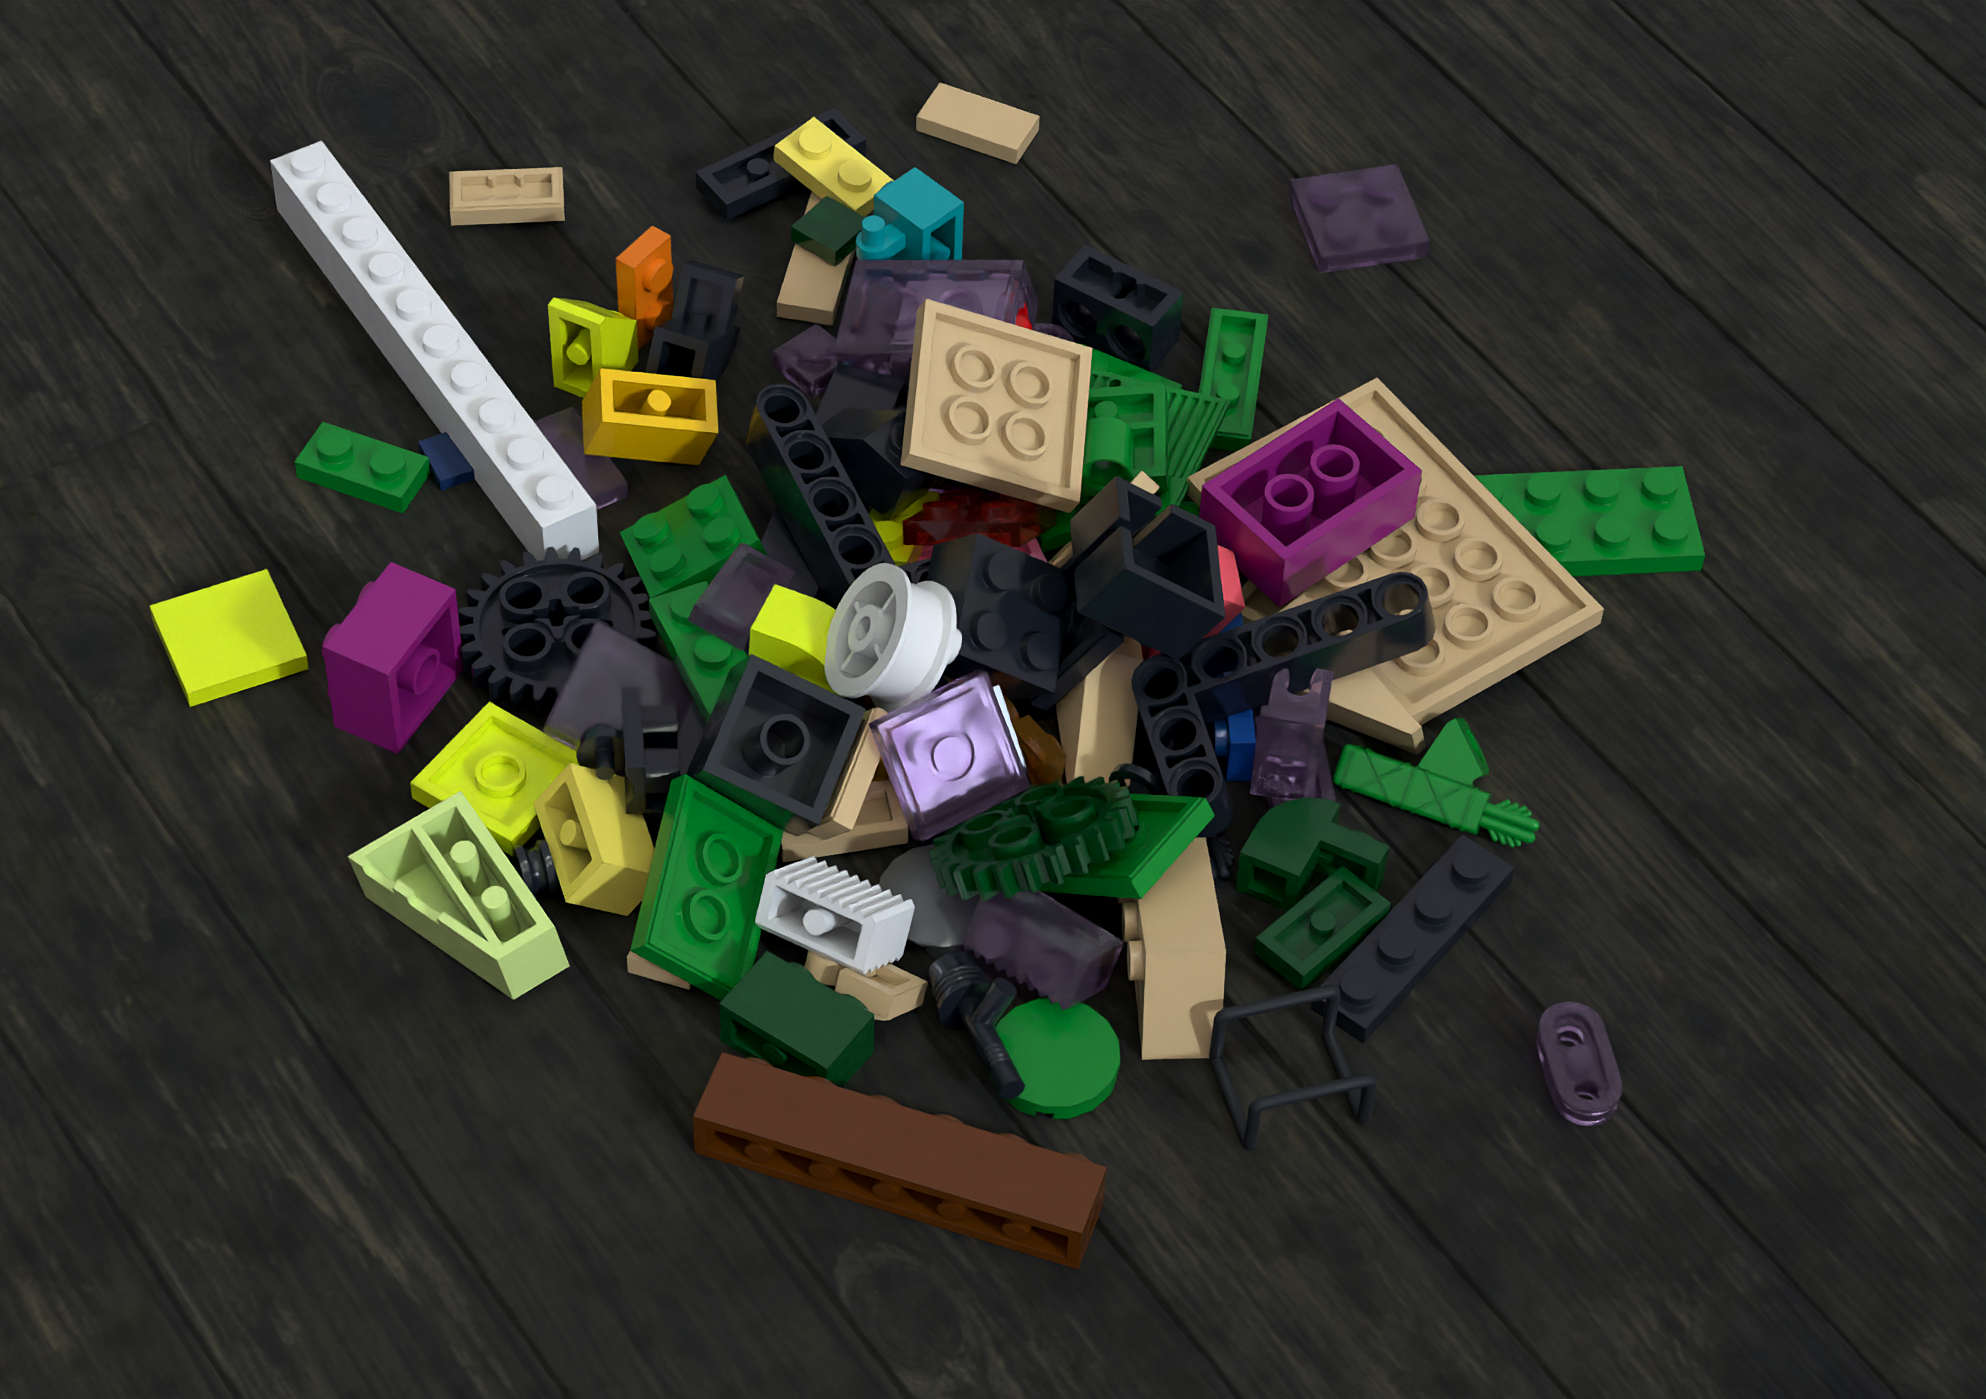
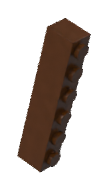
[693,1052,1107,1270]

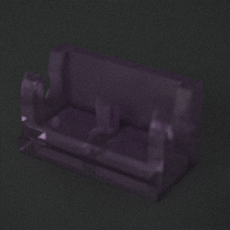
[1250,669,1334,800]

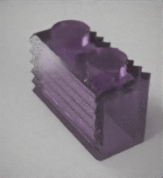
[962,890,1124,1010]

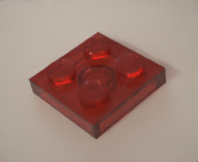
[902,490,1057,547]

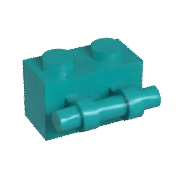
[855,167,964,314]

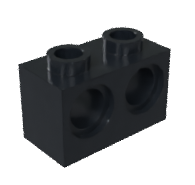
[1052,245,1184,372]

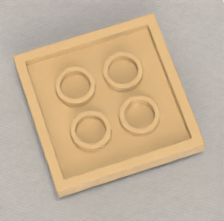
[901,299,1092,513]

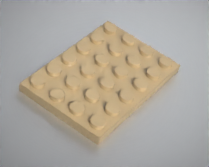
[1187,378,1604,726]

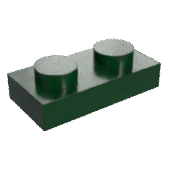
[1254,866,1391,991]

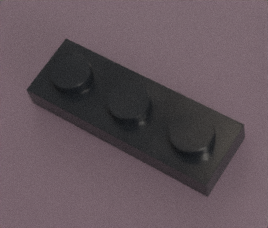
[696,108,866,221]

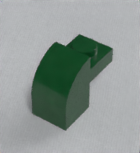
[1236,798,1389,911]

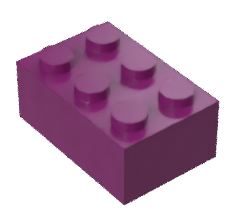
[1199,398,1422,607]

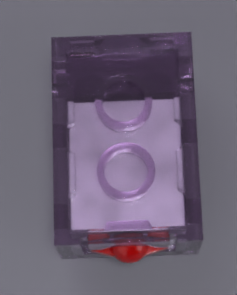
[834,260,1039,396]

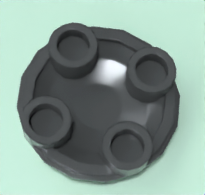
[879,844,1005,958]

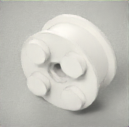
[824,563,962,715]

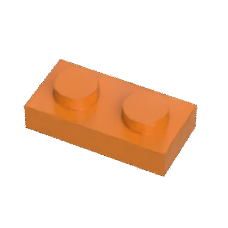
[616,226,674,350]

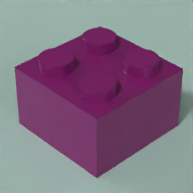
[322,562,464,754]

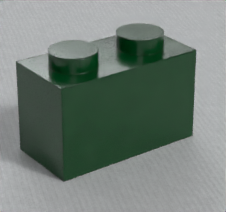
[719,951,874,1088]

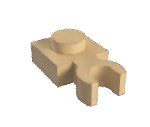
[804,950,928,1021]

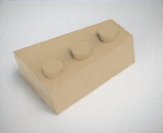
[1117,837,1226,1060]

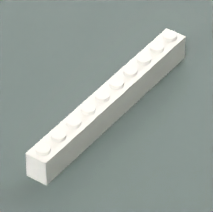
[270,141,599,561]

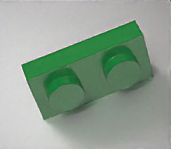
[295,422,430,514]

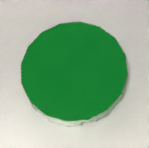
[989,998,1120,1119]

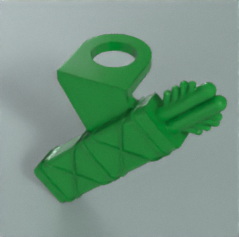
[1332,718,1540,848]

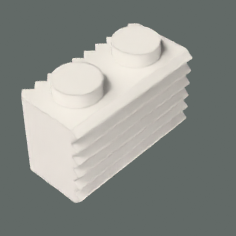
[755,856,915,976]

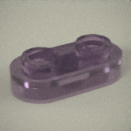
[1536,1002,1622,1126]

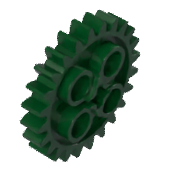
[929,776,1139,901]

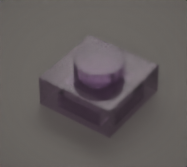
[773,323,855,399]

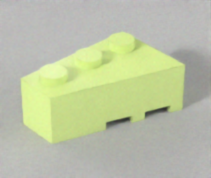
[347,791,570,1000]

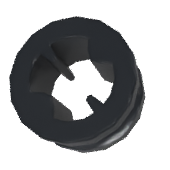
[512,839,558,897]

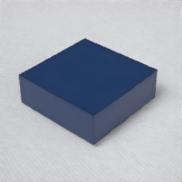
[418,432,475,491]

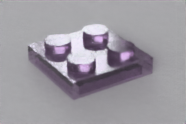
[1289,164,1430,273]

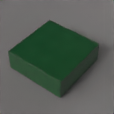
[791,196,865,266]

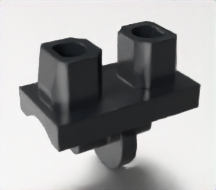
[576,686,681,814]

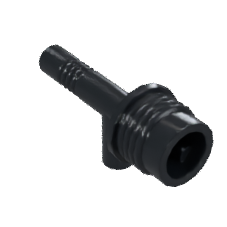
[926,952,1025,1099]

